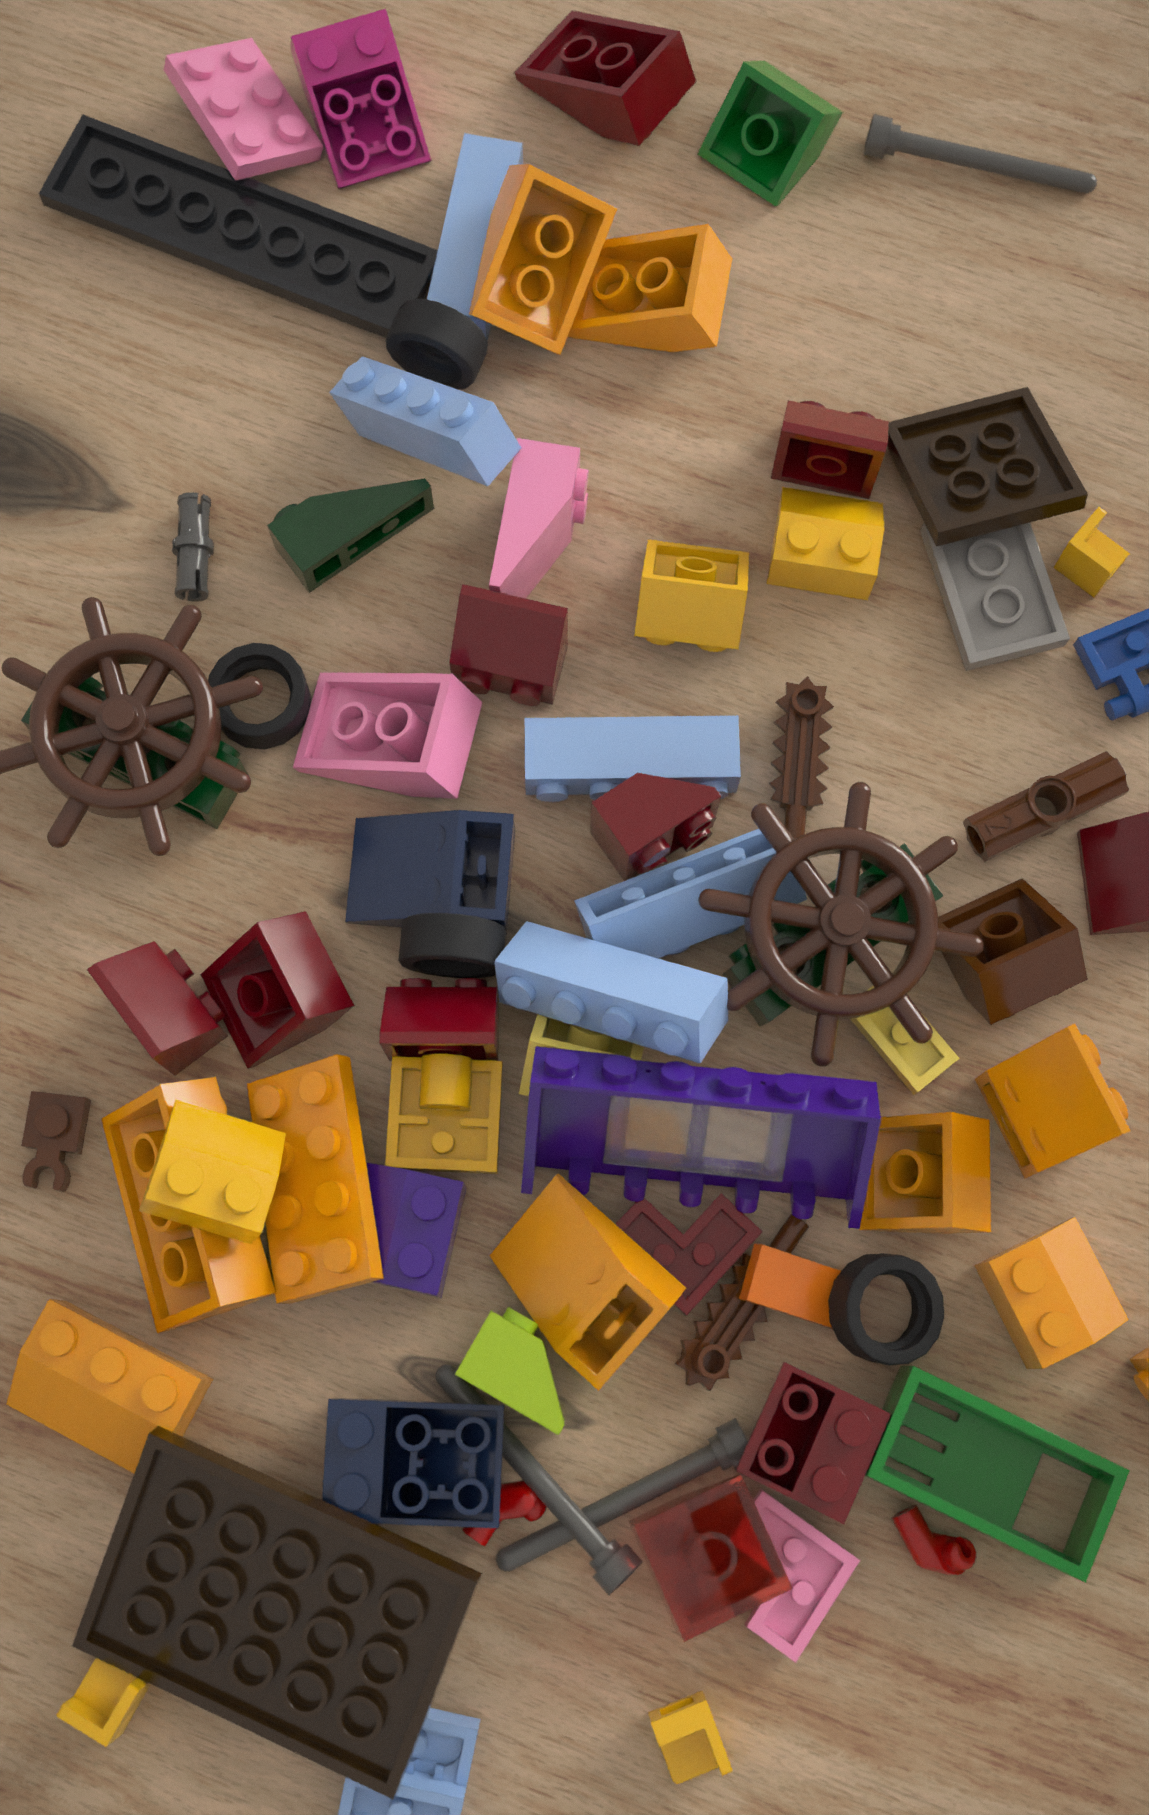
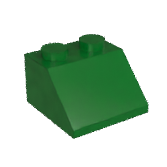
[697,60,843,206]

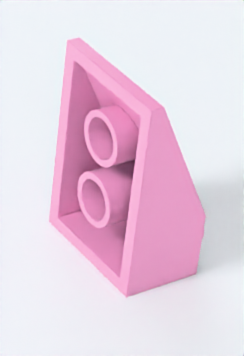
[489,438,589,598]
[293,672,482,799]

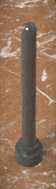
[863,114,1097,193]
[435,1364,643,1595]
[496,1418,748,1572]

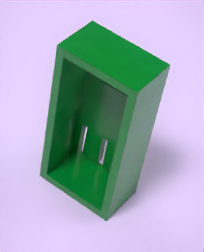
[865,1365,1130,1583]

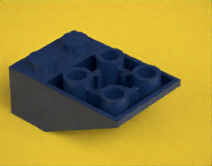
[345,810,515,935]
[322,1398,504,1528]

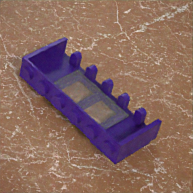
[521,1046,881,1229]

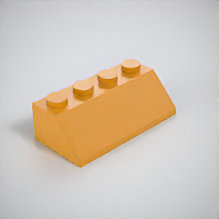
[101,1077,276,1333]

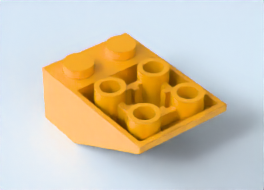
[975,1023,1131,1179]
[489,1173,687,1391]

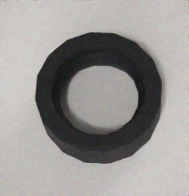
[386,299,488,389]
[208,643,311,750]
[398,913,506,978]
[828,1253,945,1366]

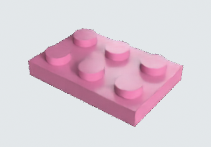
[164,38,324,181]

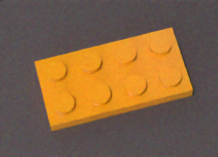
[247,1054,384,1304]

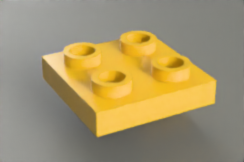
[385,1054,503,1174]

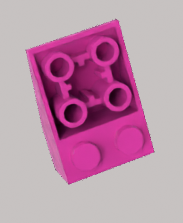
[290,8,431,189]

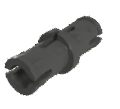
[172,492,214,602]

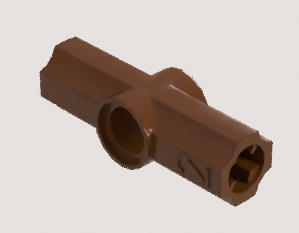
[963,751,1129,862]

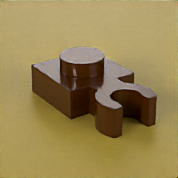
[21,1091,91,1192]

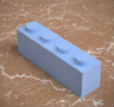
[427,133,523,341]
[329,356,521,486]
[524,715,741,802]
[574,828,807,959]
[494,921,728,1063]

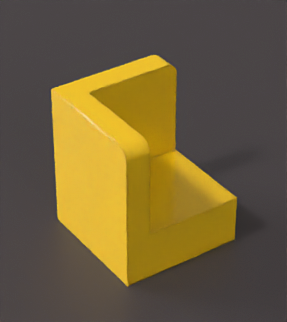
[1053,507,1130,598]
[56,1658,151,1747]
[648,1690,733,1784]

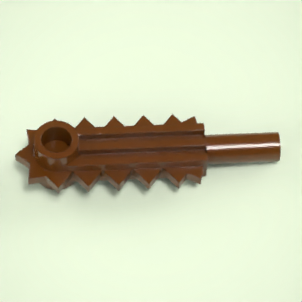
[769,676,834,839]
[675,1214,809,1391]

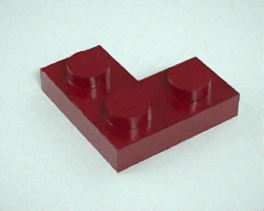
[616,1193,763,1316]

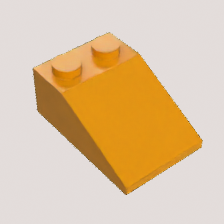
[469,164,618,355]
[568,224,732,352]

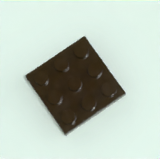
[887,387,1088,547]

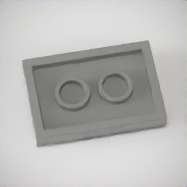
[920,523,1070,671]

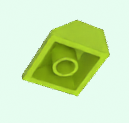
[455,1307,565,1435]

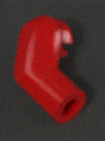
[462,1480,547,1546]
[892,1504,977,1576]

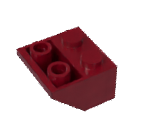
[590,773,721,881]
[735,1362,891,1524]

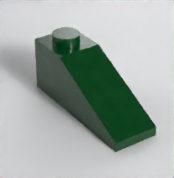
[267,478,434,593]

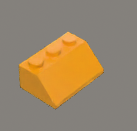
[6,1299,213,1473]

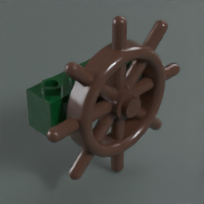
[0,597,263,856]
[698,782,984,1067]

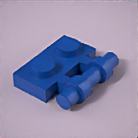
[1073,608,1149,721]

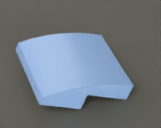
[338,1708,481,1815]

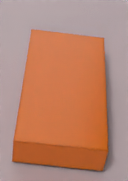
[739,1244,841,1329]

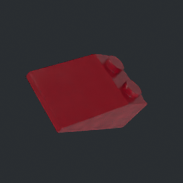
[514,10,697,146]

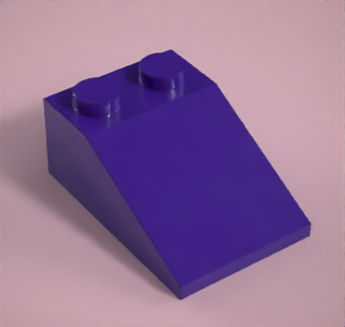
[366,1162,467,1298]

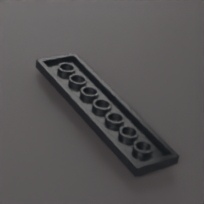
[39,114,438,338]

